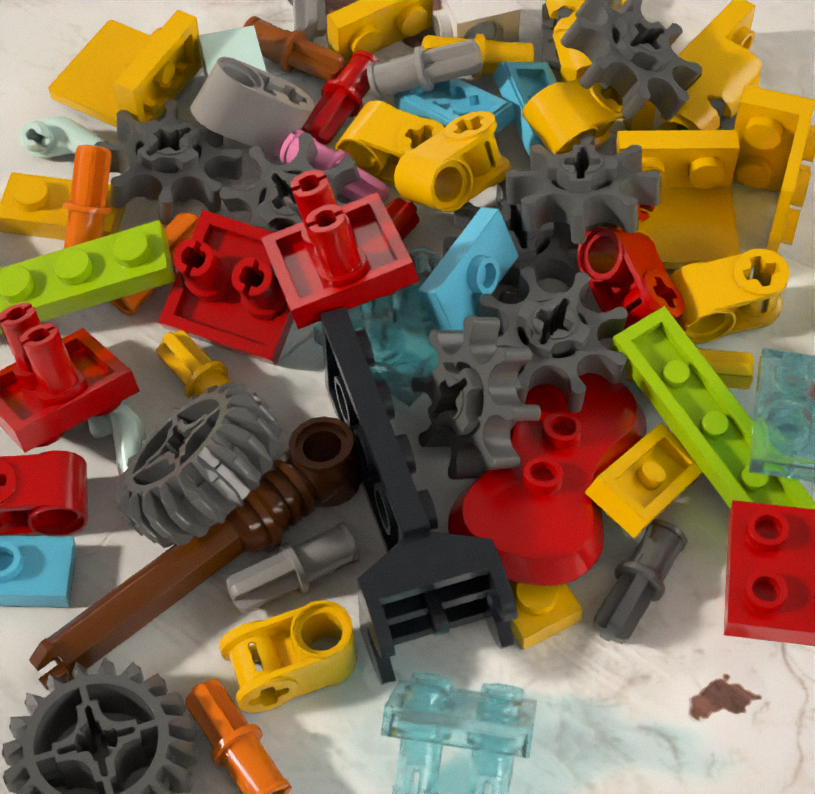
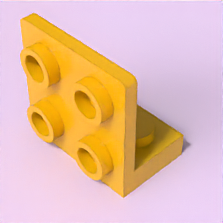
[48,10,202,127]
[732,84,815,253]
[615,130,740,269]

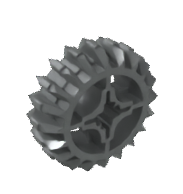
[115,382,282,548]
[2,658,199,794]

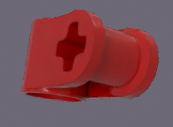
[577,227,685,330]
[0,450,88,537]

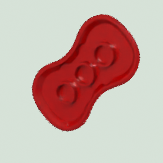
[448,373,646,586]

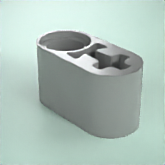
[190,56,315,156]

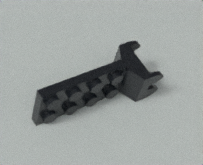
[321,307,518,685]

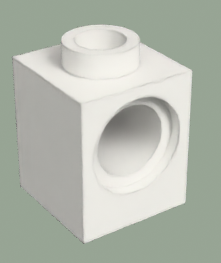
[432,0,521,42]

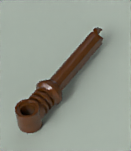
[29,416,361,691]

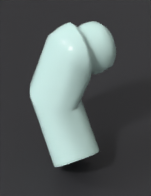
[20,117,109,159]
[88,401,146,477]

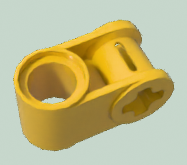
[522,79,624,154]
[335,100,445,186]
[394,111,511,212]
[669,248,790,344]
[219,600,358,713]

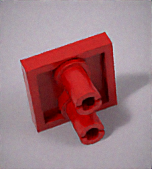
[261,170,419,330]
[158,209,294,366]
[0,302,140,453]
[723,500,815,646]

